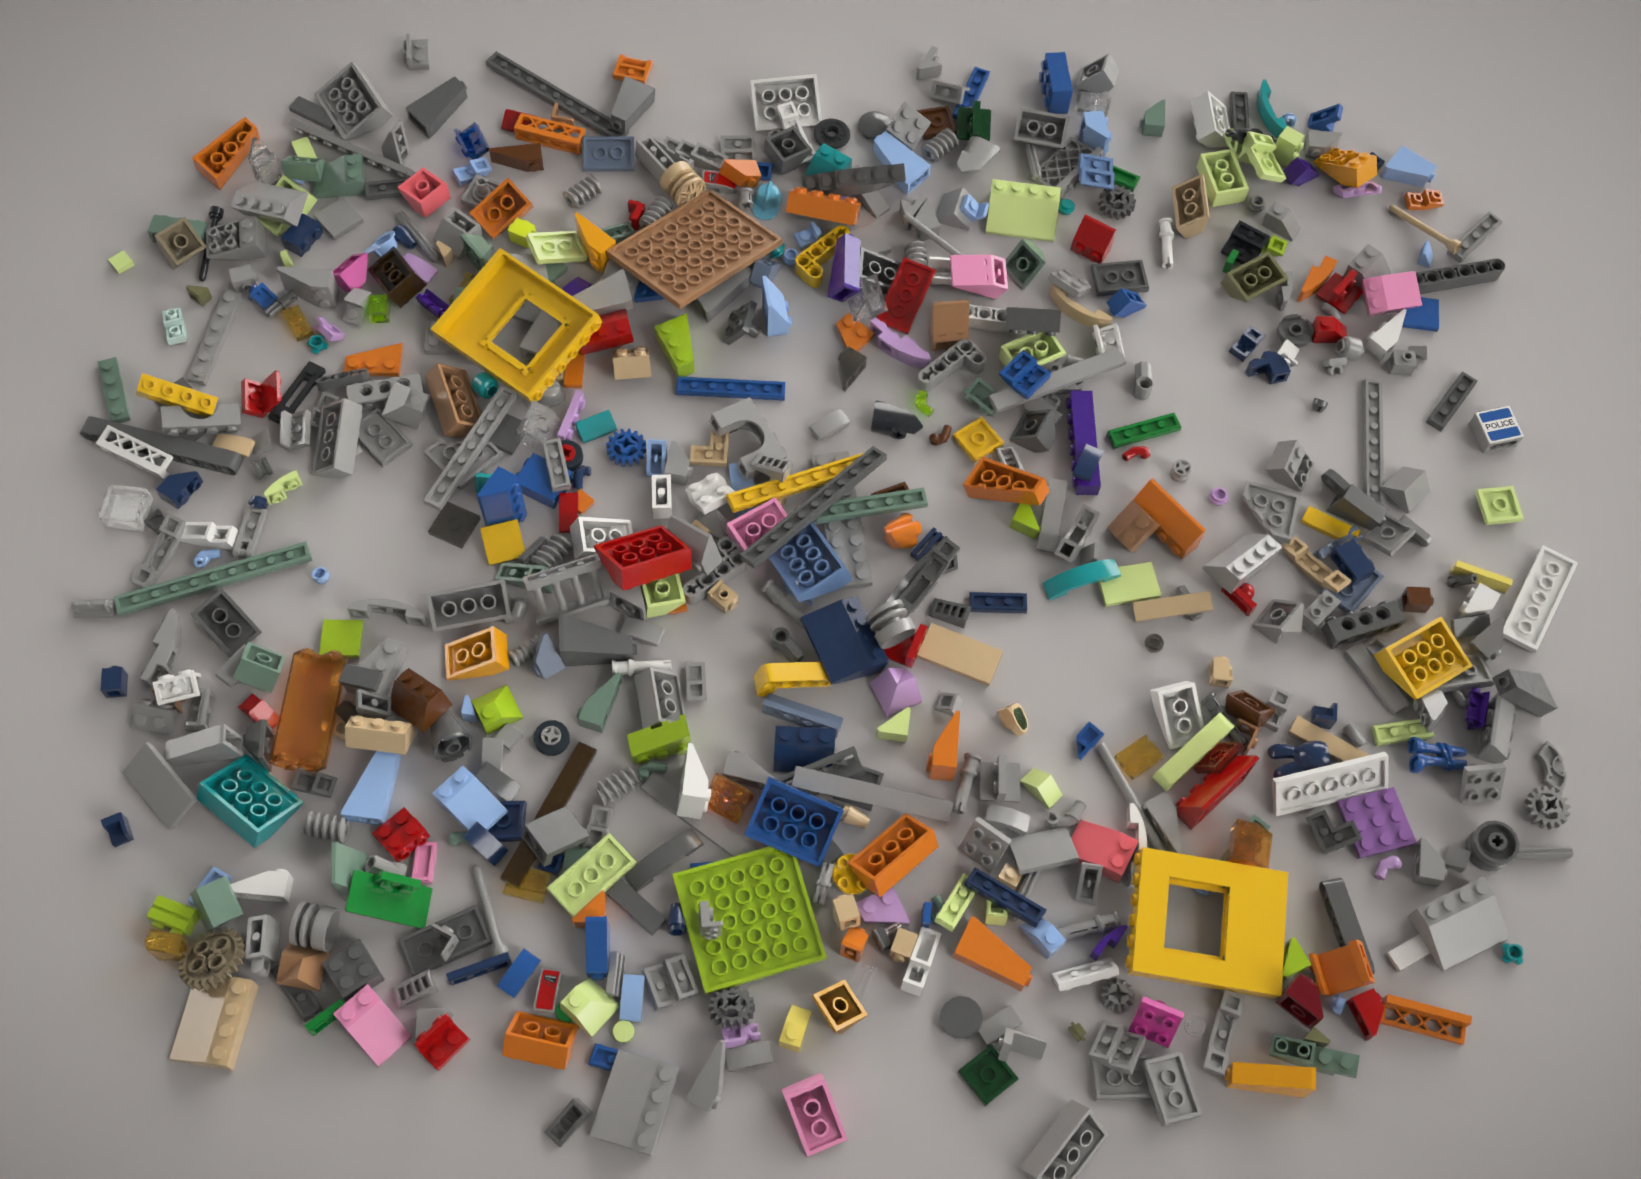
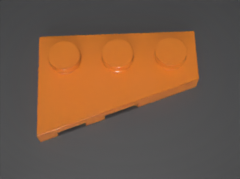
[344,343,404,377]

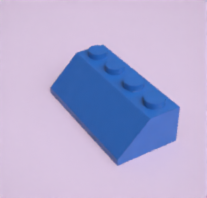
[477,466,527,526]

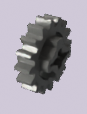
[1098,185,1136,220]
[709,986,755,1030]

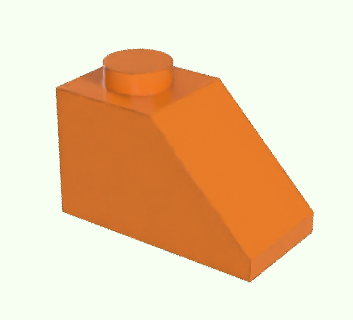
[719,159,761,188]
[839,927,869,963]

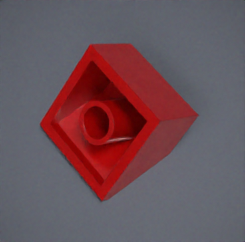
[1070,214,1116,264]

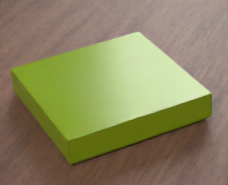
[319,619,364,658]

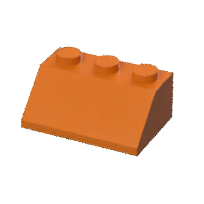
[502,1011,579,1070]

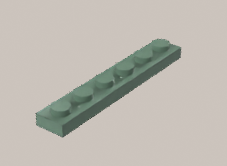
[816,487,928,524]

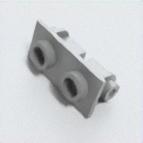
[71,599,115,618]

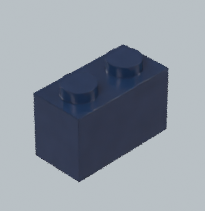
[281,213,323,257]
[1330,539,1376,586]

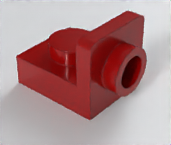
[628,200,646,230]

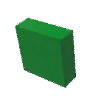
[1222,249,1239,273]

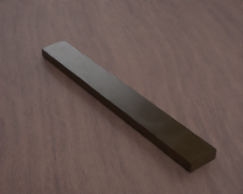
[500,742,597,888]

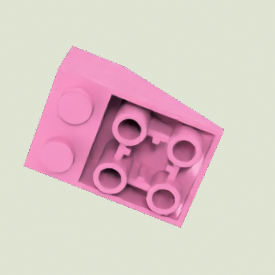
[950,255,1008,299]

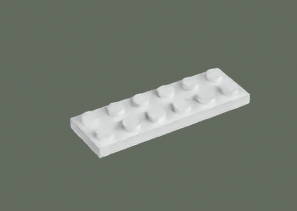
[1503,545,1578,653]
[1272,752,1389,816]

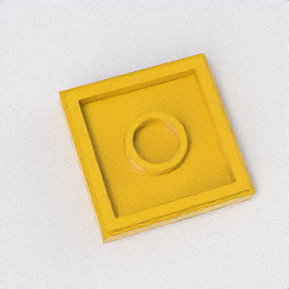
[952,416,1004,463]
[480,519,525,566]

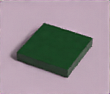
[958,1044,1019,1107]

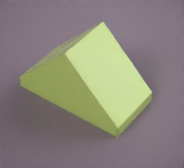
[876,707,911,743]
[1020,768,1063,809]

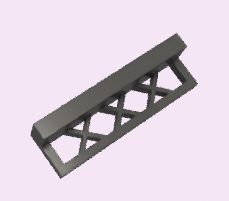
[780,746,865,796]

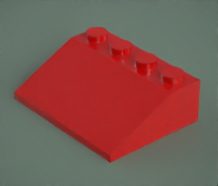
[594,525,691,590]
[1175,755,1259,830]

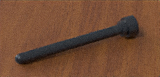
[199,206,224,282]

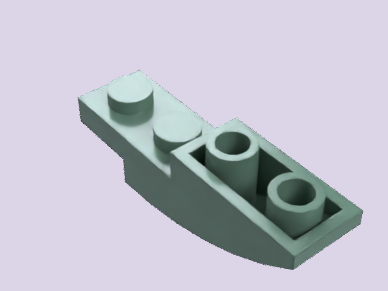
[1269,1034,1360,1078]

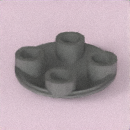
[858,111,891,139]

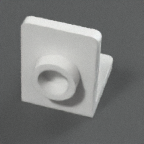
[1277,340,1299,368]

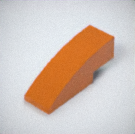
[1297,255,1338,302]

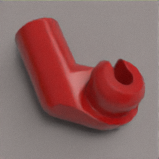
[1122,446,1151,462]

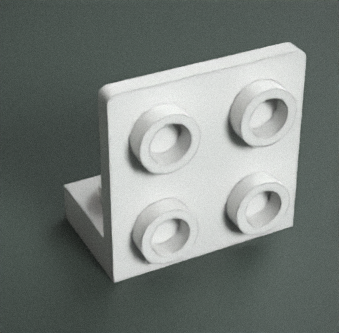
[152,669,201,706]

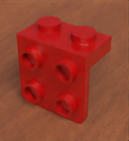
[241,370,282,418]

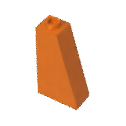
[952,916,1033,991]

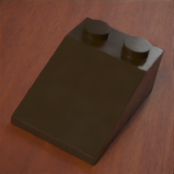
[367,246,427,308]

